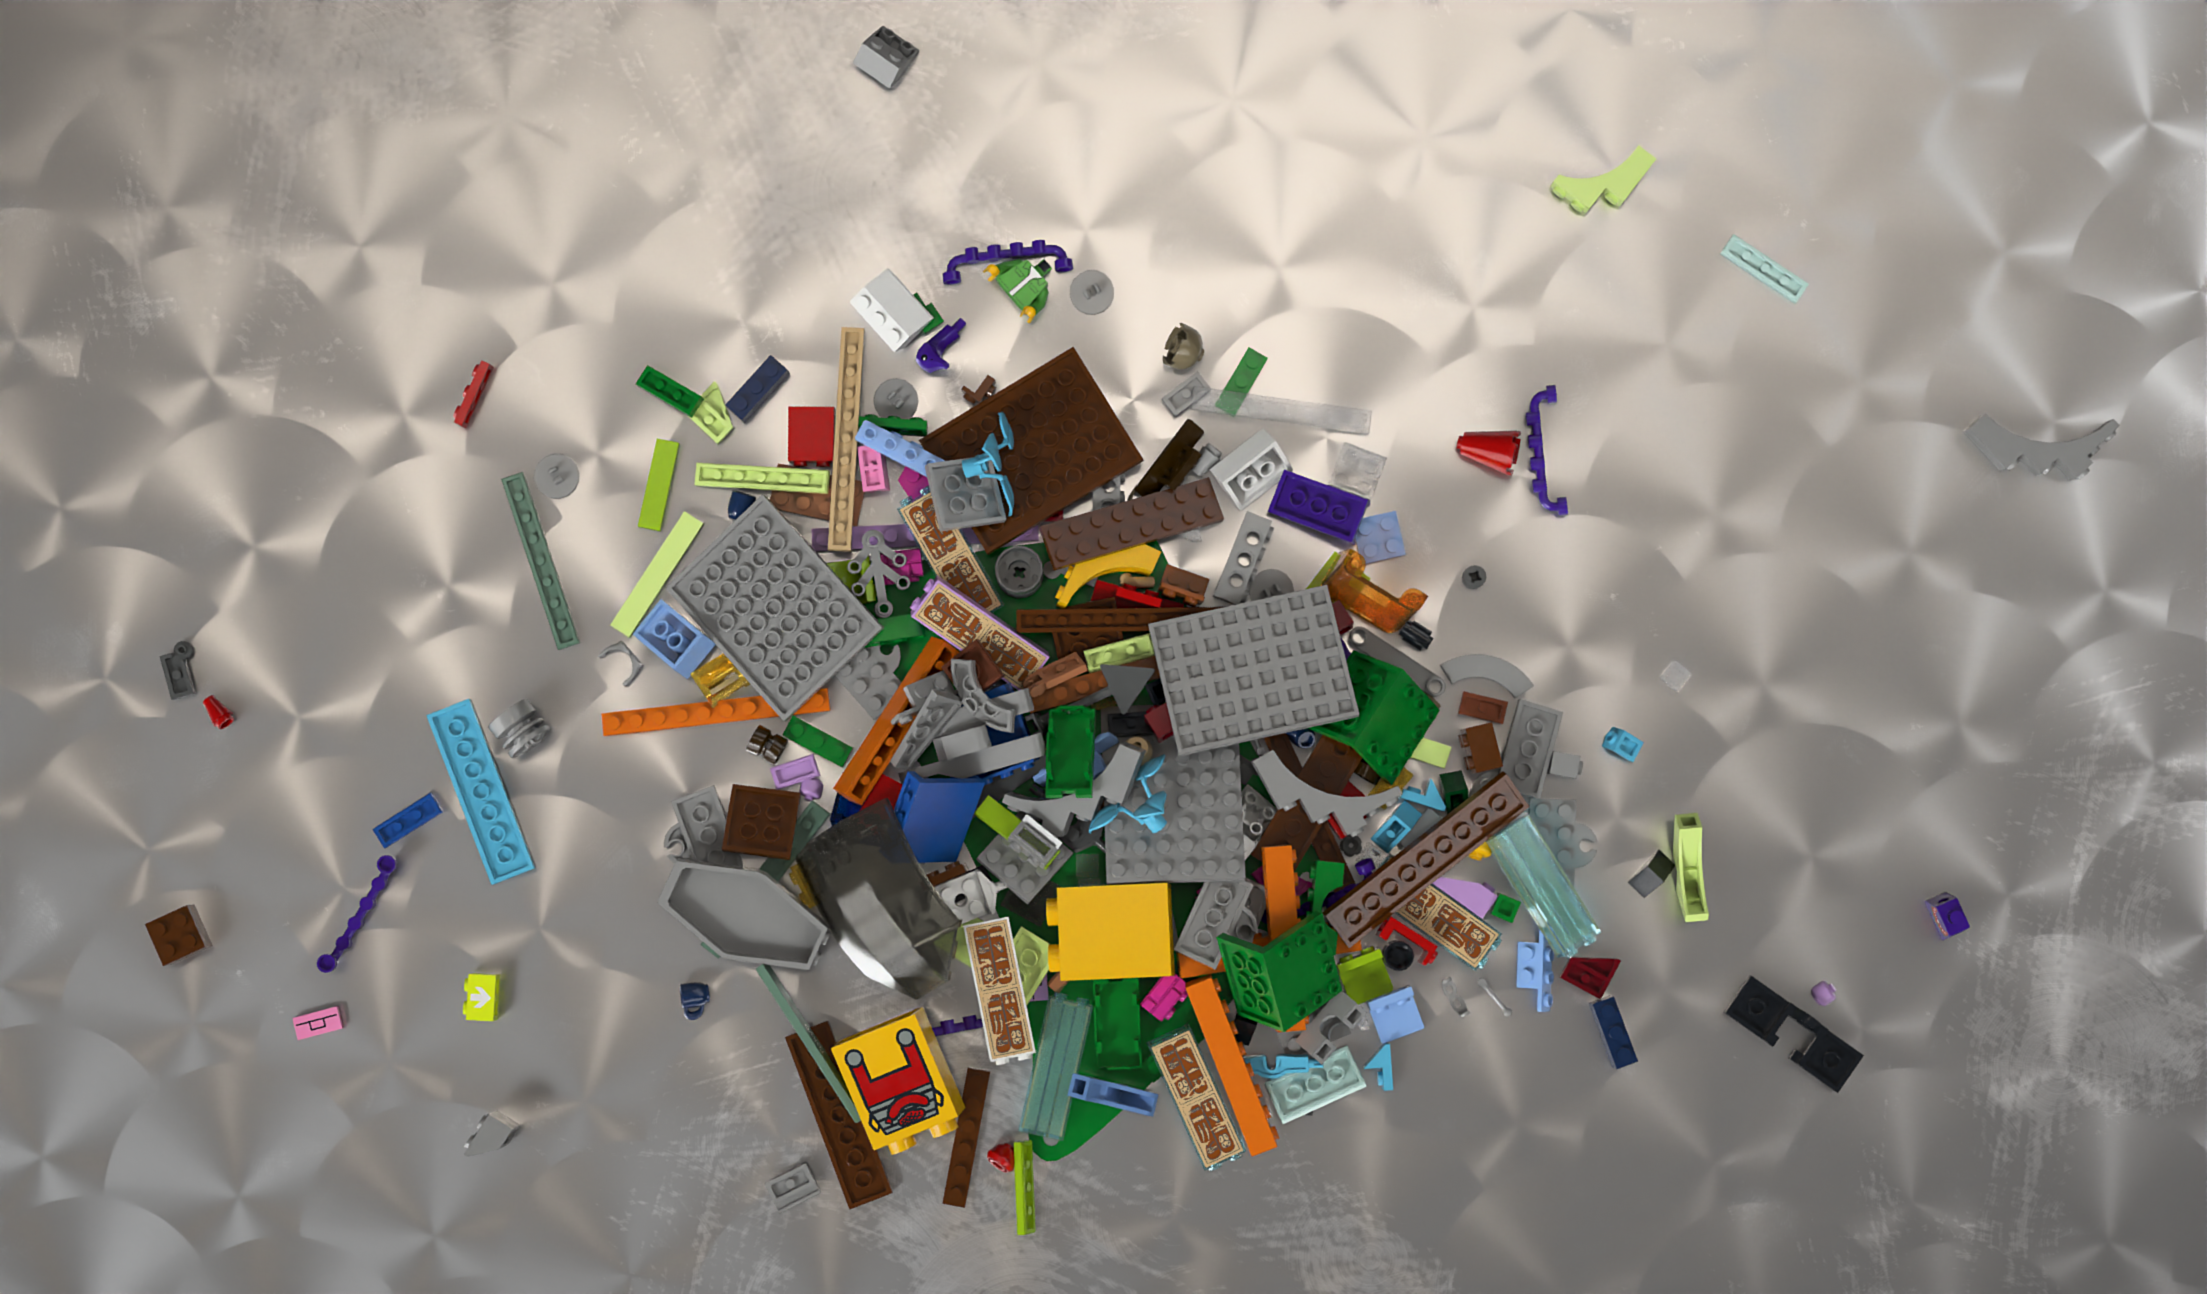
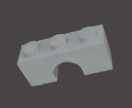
[1295,991,1367,1064]

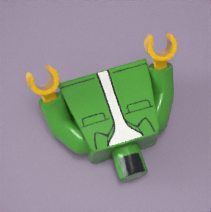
[983,259,1052,323]

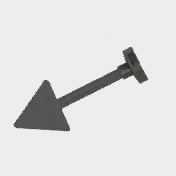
[1025,664,1155,736]

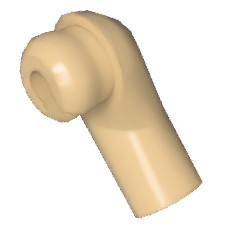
[1120,573,1155,588]

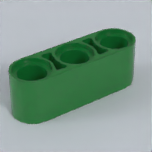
[864,614,925,648]

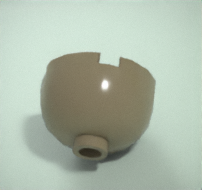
[1163,323,1204,370]

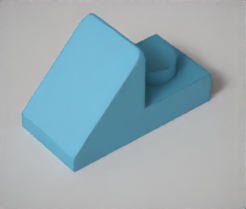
[1399,778,1446,812]
[1363,1043,1393,1091]

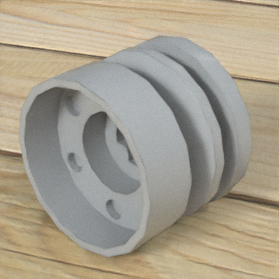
[488,698,551,758]

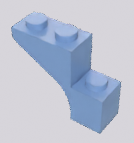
[1067,1073,1159,1117]

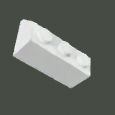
[849,268,934,352]
[1210,428,1294,511]

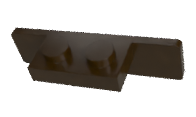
[1134,419,1204,496]

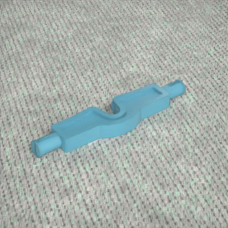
[1243,1054,1324,1079]

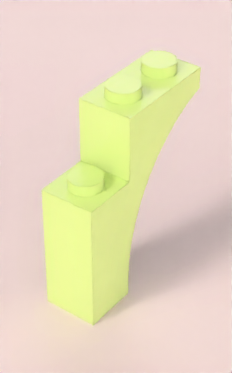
[1551,145,1656,213]
[1673,813,1709,922]

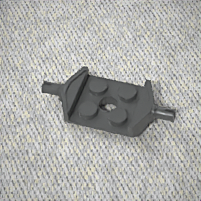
[1029,783,1106,854]

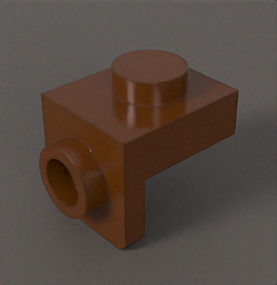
[961,375,997,405]

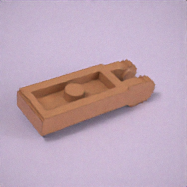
[1022,652,1087,698]

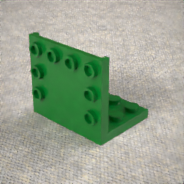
[1309,650,1440,785]
[1216,911,1343,1032]

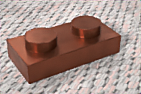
[1458,691,1508,724]

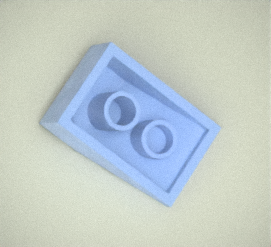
[633,599,716,679]

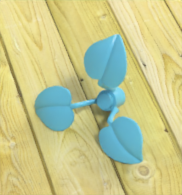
[962,412,1014,517]
[1089,754,1167,834]

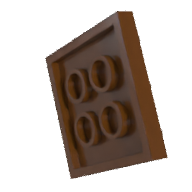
[1052,596,1124,673]
[722,784,801,860]

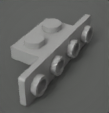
[890,670,960,725]

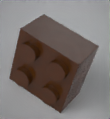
[1458,722,1503,774]
[145,904,213,966]

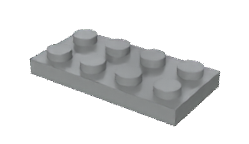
[1498,699,1563,800]

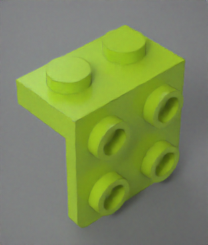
[826,556,877,604]
[1336,946,1393,1005]

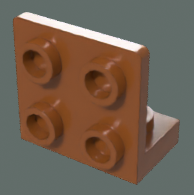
[1158,564,1210,607]

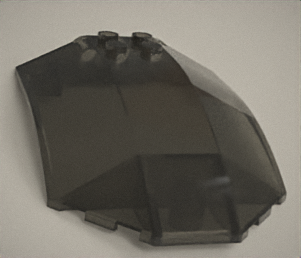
[795,798,962,1000]

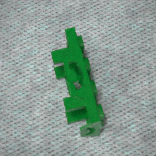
[1045,705,1096,798]
[1093,978,1142,1070]

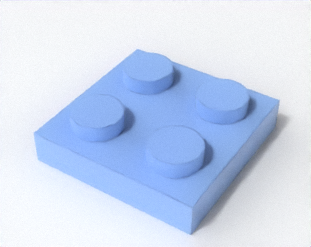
[1355,511,1406,565]

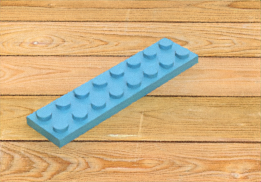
[426,699,536,885]

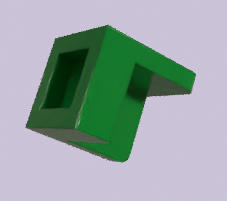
[1490,893,1521,923]

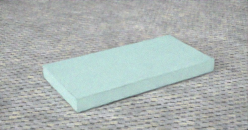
[1264,1046,1366,1124]

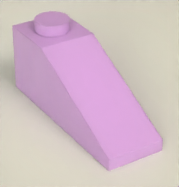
[1432,877,1498,919]

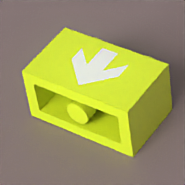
[463,973,500,1021]

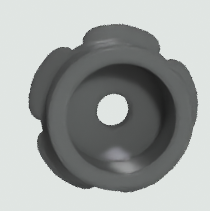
[1340,834,1362,857]

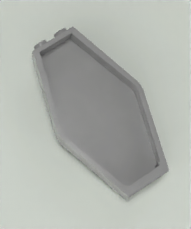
[657,858,831,970]

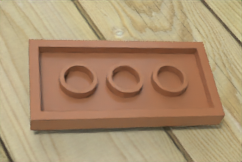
[770,463,865,527]

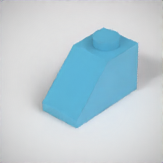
[1371,800,1422,853]

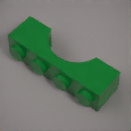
[1305,860,1345,955]

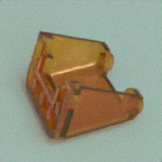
[1321,548,1428,633]

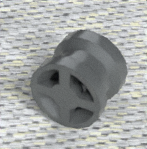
[1462,565,1486,589]

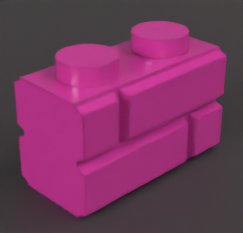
[880,548,924,585]
[1140,974,1188,1022]

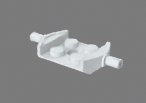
[913,869,1008,933]

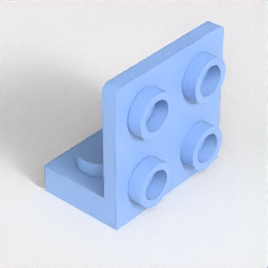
[1366,985,1424,1044]

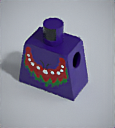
[1925,892,1970,941]

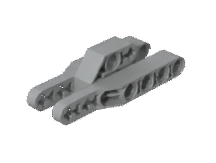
[898,688,1046,784]

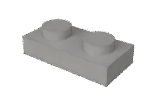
[1162,371,1211,417]

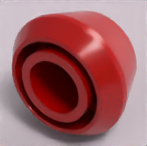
[987,1143,1015,1173]

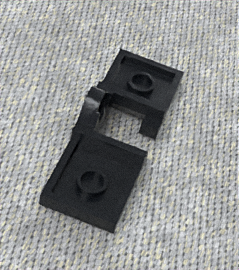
[1724,975,1864,1093]

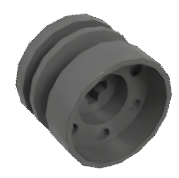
[995,546,1044,599]

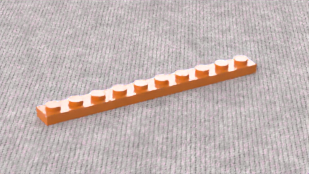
[601,688,830,736]

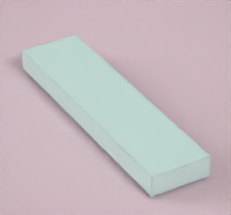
[1720,234,1809,303]

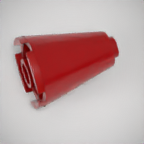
[1457,430,1521,476]

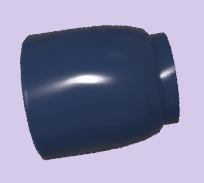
[728,490,756,520]
[1286,728,1315,749]
[680,982,710,1020]

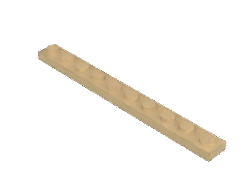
[828,327,864,552]

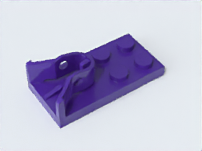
[1268,470,1371,545]

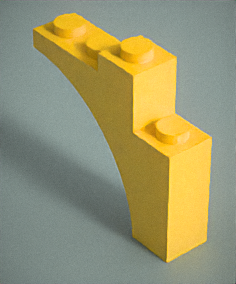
[1055,544,1161,609]

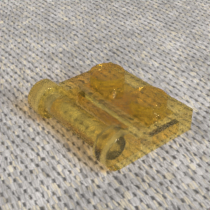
[690,653,751,708]

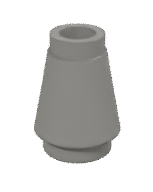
[1191,443,1222,477]

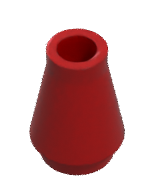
[203,695,234,730]

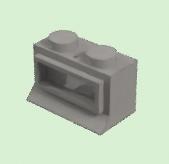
[1007,814,1062,869]

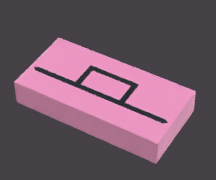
[292,1006,344,1040]

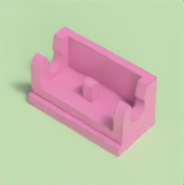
[857,446,890,493]

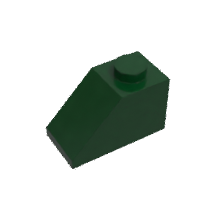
[1439,770,1468,815]

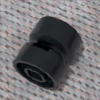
[1382,940,1414,971]

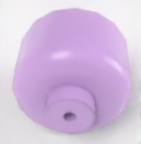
[799,778,824,801]
[1811,981,1836,1006]

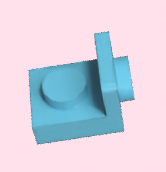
[1602,727,1644,762]

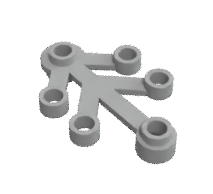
[847,530,910,618]

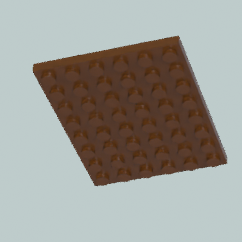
[919,347,1144,555]

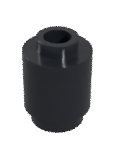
[1398,619,1434,651]

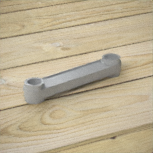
[1349,626,1446,697]

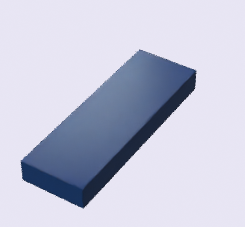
[372,793,444,849]

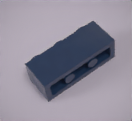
[725,355,790,423]
[1589,995,1638,1069]

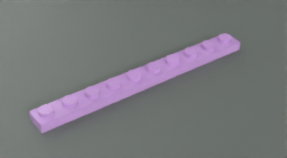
[811,524,1039,552]

